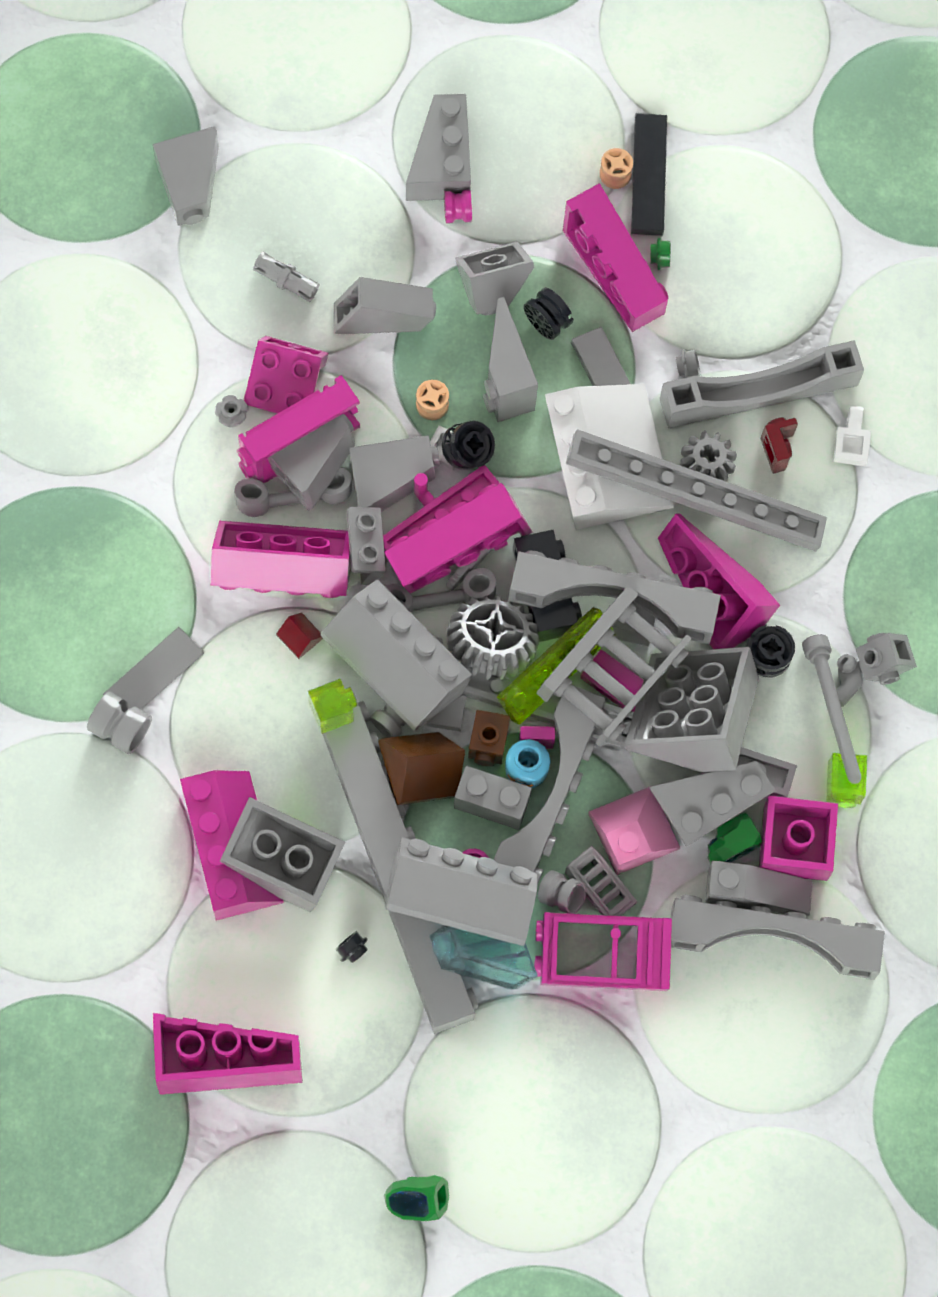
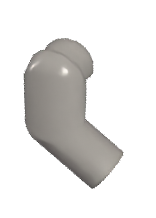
[836,654,863,707]

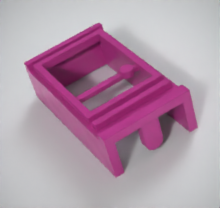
[237,375,360,484]
[534,912,672,991]

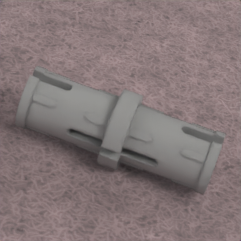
[253,252,320,302]

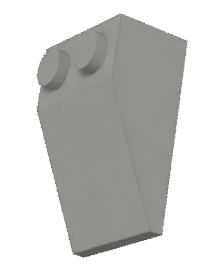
[483,297,538,422]
[220,797,345,912]

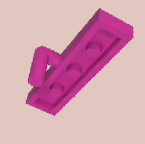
[383,465,500,552]

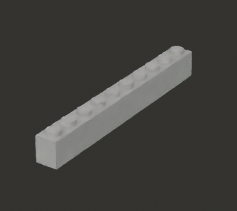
[315,692,479,1034]

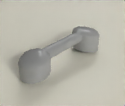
[234,468,352,517]
[385,568,496,612]

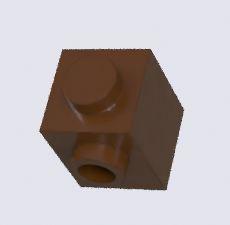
[468,710,510,767]

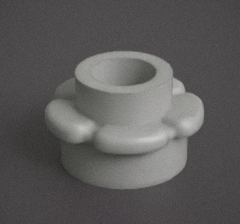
[676,349,700,378]
[215,395,248,427]

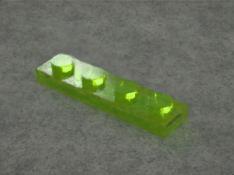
[496,607,616,725]

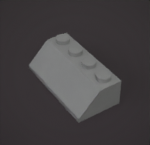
[320,579,472,731]
[386,837,538,946]

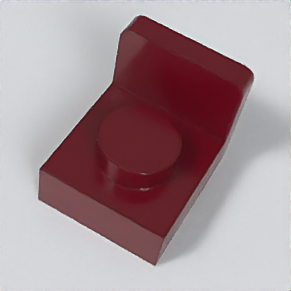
[760,417,798,474]

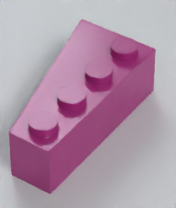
[563,183,669,332]
[384,483,533,594]
[153,1013,303,1095]

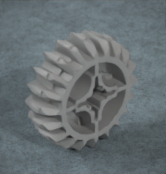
[446,595,539,680]

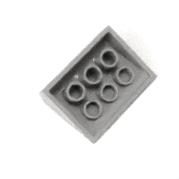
[624,647,759,772]

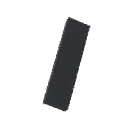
[631,113,667,236]

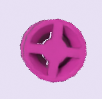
[444,190,472,224]

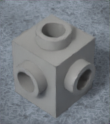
[855,633,917,685]

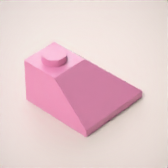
[588,786,680,875]

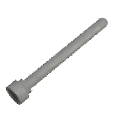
[802,634,861,784]

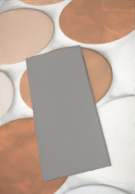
[103,627,204,709]

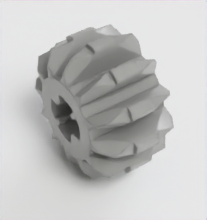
[680,431,737,482]

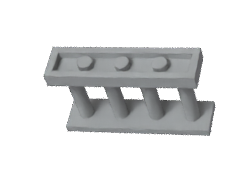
[536,586,692,747]

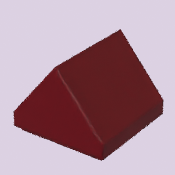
[276,612,323,659]

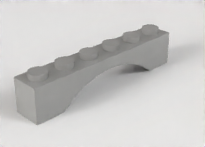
[660,340,864,428]
[508,551,721,644]
[494,685,609,885]
[670,895,885,979]

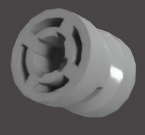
[370,703,407,738]
[538,870,587,914]

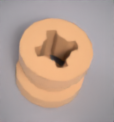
[600,148,633,189]
[416,379,449,421]

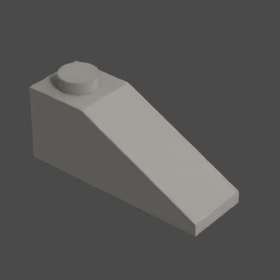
[705,861,812,916]

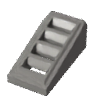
[565,846,637,916]

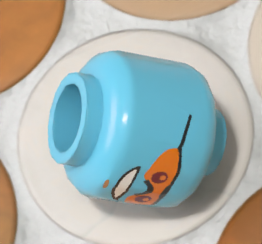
[505,739,551,788]

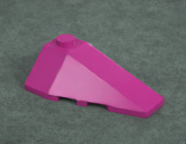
[658,513,780,649]

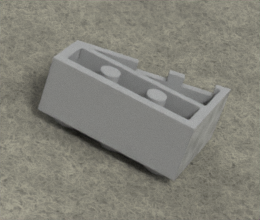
[406,94,471,201]
[649,761,776,847]

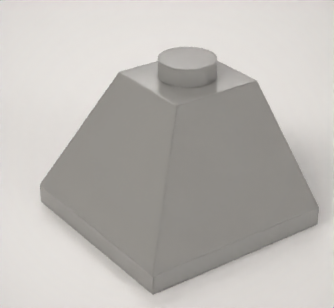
[455,242,534,315]

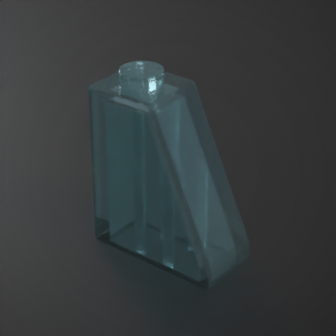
[429,925,538,990]

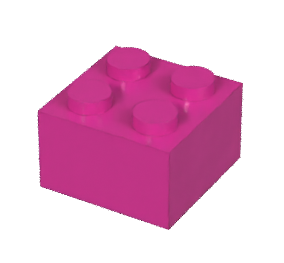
[759,796,838,881]

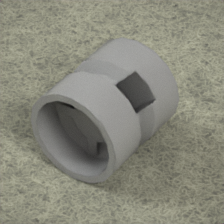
[87,692,152,754]

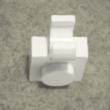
[833,406,871,466]

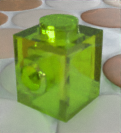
[308,678,357,734]

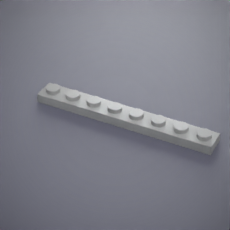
[566,429,827,551]

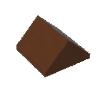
[378,732,465,805]

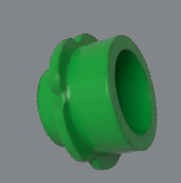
[650,238,671,270]

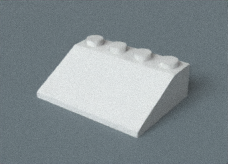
[545,384,674,530]

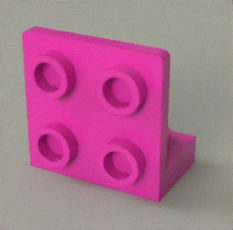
[244,336,329,414]

